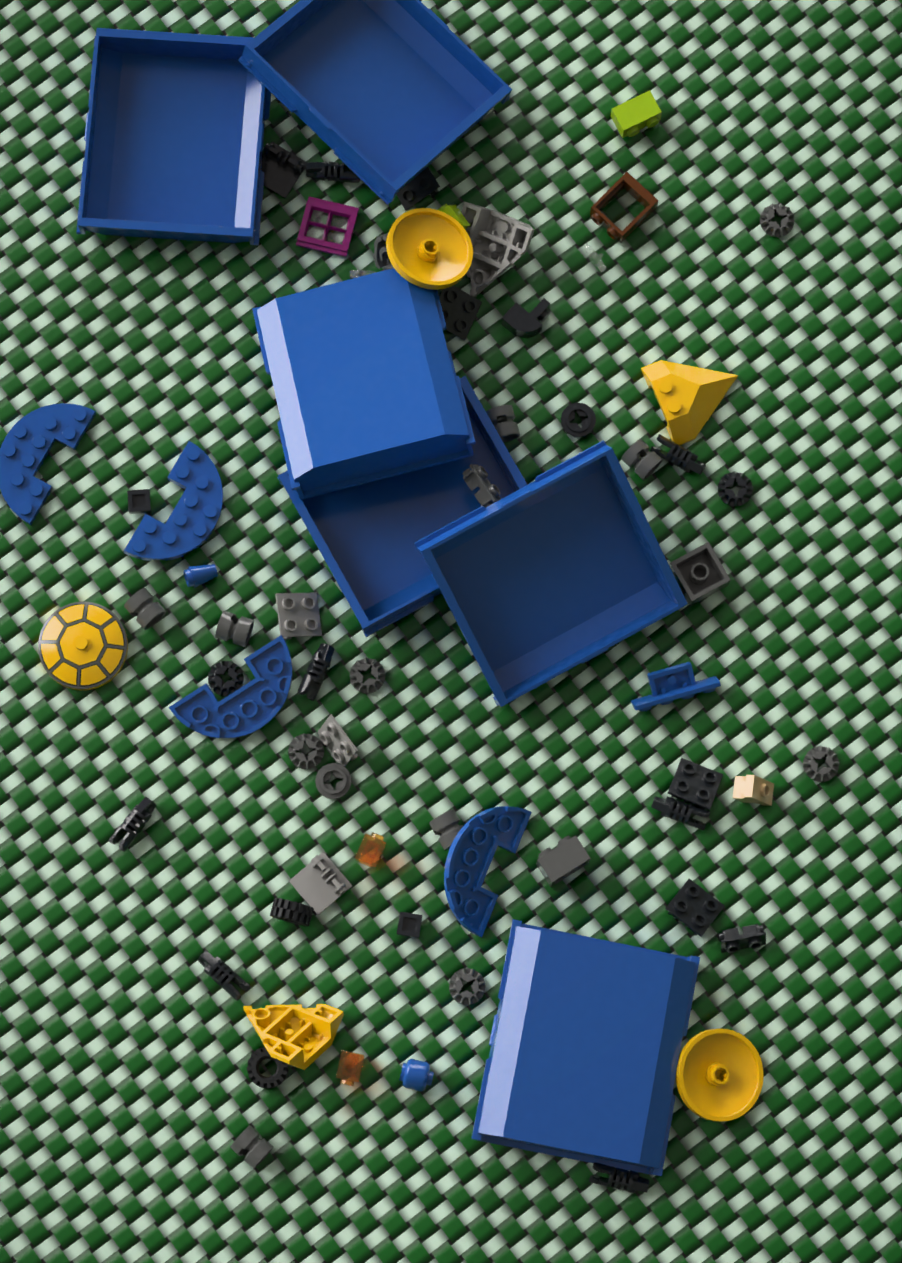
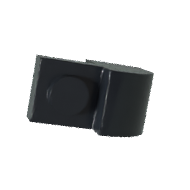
[502,298,551,338]

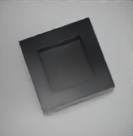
[127,489,152,514]
[397,912,422,938]

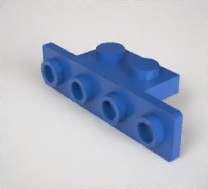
[631,662,721,711]

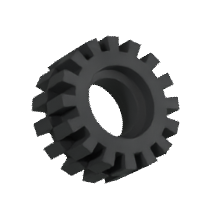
[270,898,314,926]
[247,1047,289,1089]

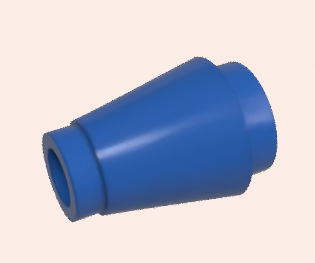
[183,564,218,588]

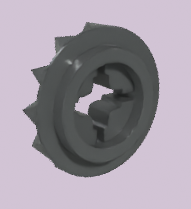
[760,203,794,237]
[349,658,385,694]
[288,733,324,769]
[803,746,839,782]
[315,763,351,799]
[449,968,485,1005]

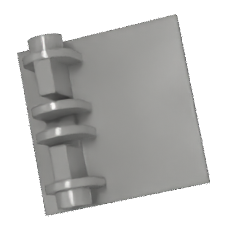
[275,592,322,640]
[317,714,358,767]
[289,852,352,915]

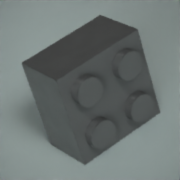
[669,542,730,606]
[536,835,591,887]

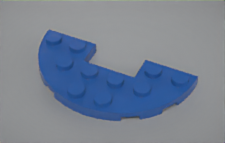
[0,403,96,525]
[124,441,223,561]
[168,635,293,738]
[444,806,532,937]

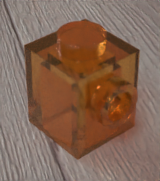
[355,832,387,869]
[336,1050,365,1086]

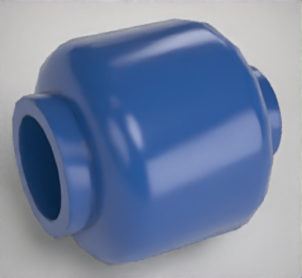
[399,1059,434,1091]

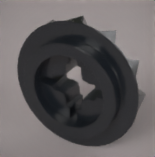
[561,403,596,438]
[718,471,753,507]
[208,661,244,696]

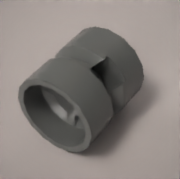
[486,405,520,443]
[621,439,663,480]
[124,588,166,630]
[215,611,254,647]
[429,809,463,851]
[230,1125,274,1169]

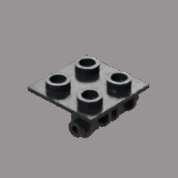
[261,142,307,198]
[396,167,440,211]
[439,285,482,340]
[667,758,723,810]
[665,879,725,937]

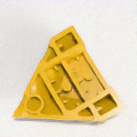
[641,360,738,445]
[243,1004,344,1070]

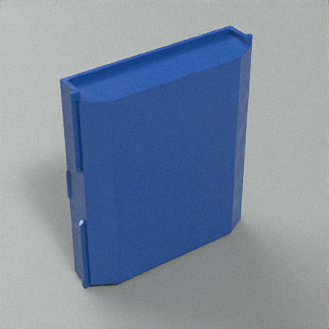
[238,0,512,205]
[76,28,271,245]
[252,268,476,500]
[277,376,527,637]
[414,440,688,707]
[471,919,700,1176]

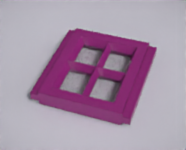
[296,196,359,258]

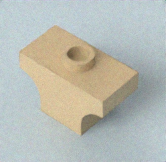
[733,774,774,806]

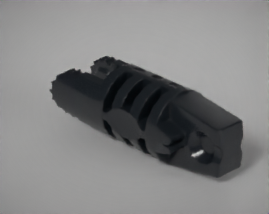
[306,161,360,183]
[650,434,706,475]
[298,643,335,701]
[651,796,711,830]
[109,797,157,852]
[198,951,251,1001]
[589,1162,650,1193]

